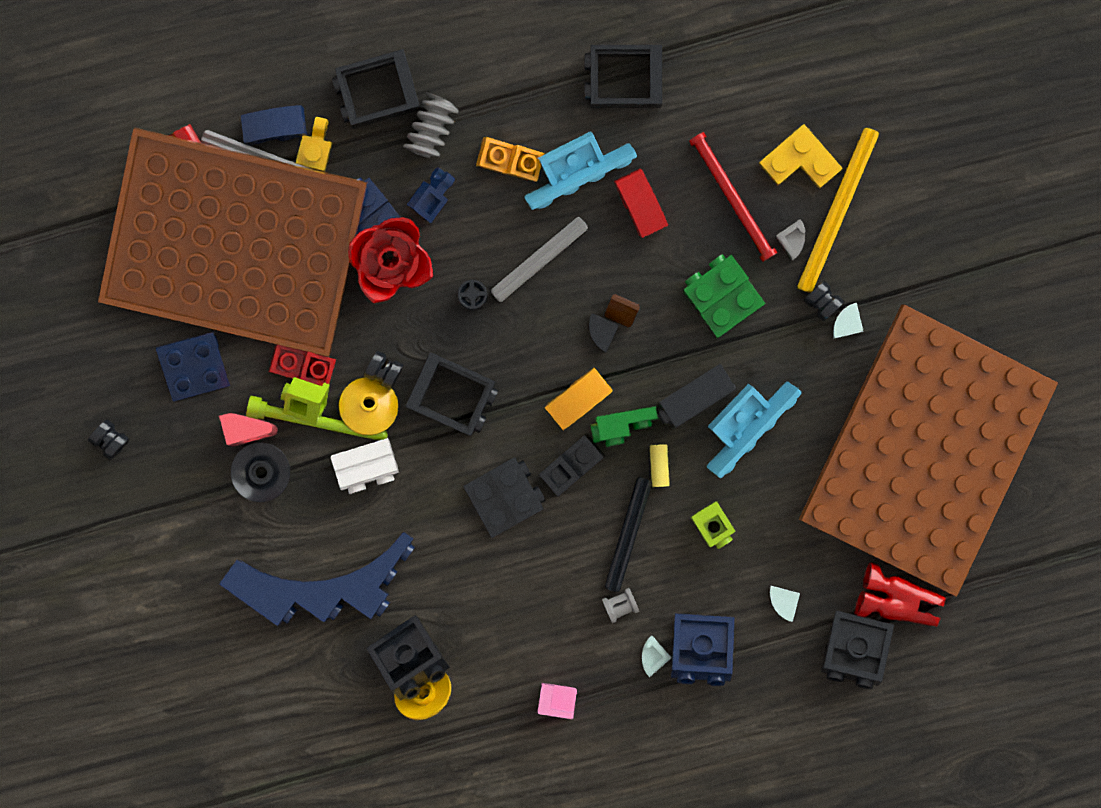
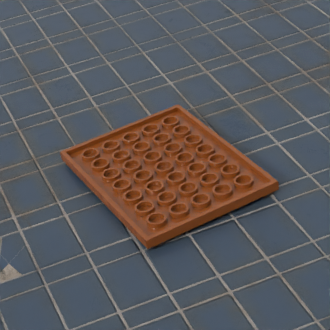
[98,128,368,357]
[798,304,1058,597]

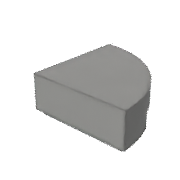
[775,219,805,261]

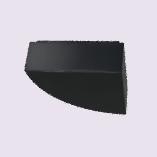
[589,313,619,352]

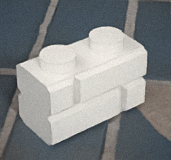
[331,438,399,494]

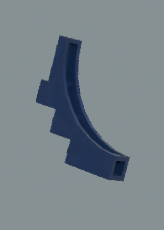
[219,532,415,626]

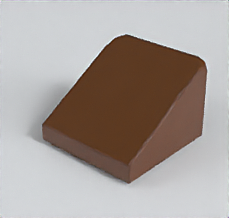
[605,294,640,327]

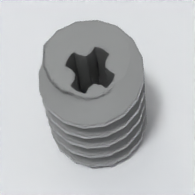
[403,92,459,158]

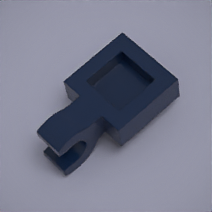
[407,167,455,223]

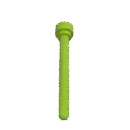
[246,396,388,441]

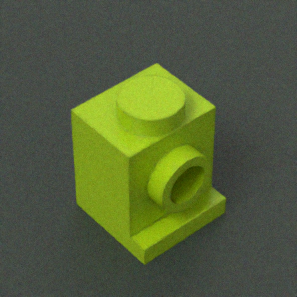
[281,377,330,424]
[690,501,736,549]

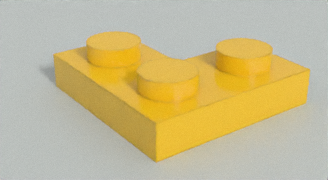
[759,124,843,189]

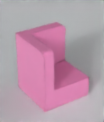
[538,683,577,719]

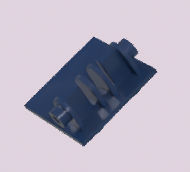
[156,332,230,402]

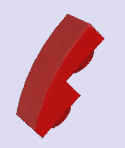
[614,169,668,238]
[268,344,336,386]

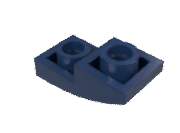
[241,105,307,146]

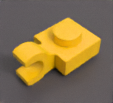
[296,117,332,172]

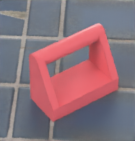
[219,413,278,447]

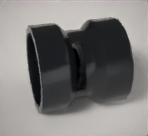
[803,280,845,322]
[364,351,404,390]
[88,419,130,461]

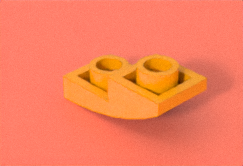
[476,137,545,182]
[545,368,613,430]

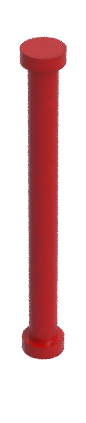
[689,132,777,262]

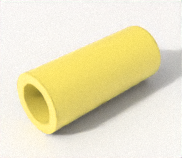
[650,445,670,487]

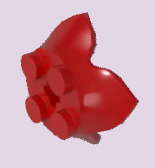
[348,217,433,303]

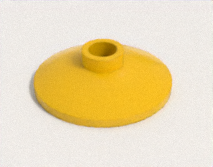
[339,377,398,435]
[394,673,451,720]

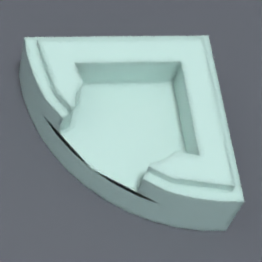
[833,303,863,339]
[770,586,800,622]
[642,635,671,677]

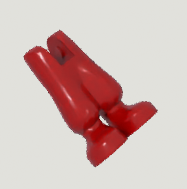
[855,562,946,627]

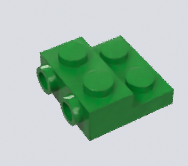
[683,254,766,339]
[591,407,658,447]

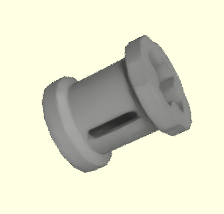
[602,588,640,623]

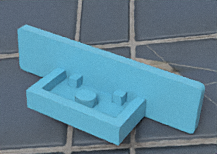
[524,131,637,210]
[706,382,802,478]

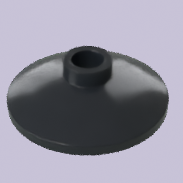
[231,443,290,502]

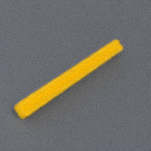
[798,128,879,293]

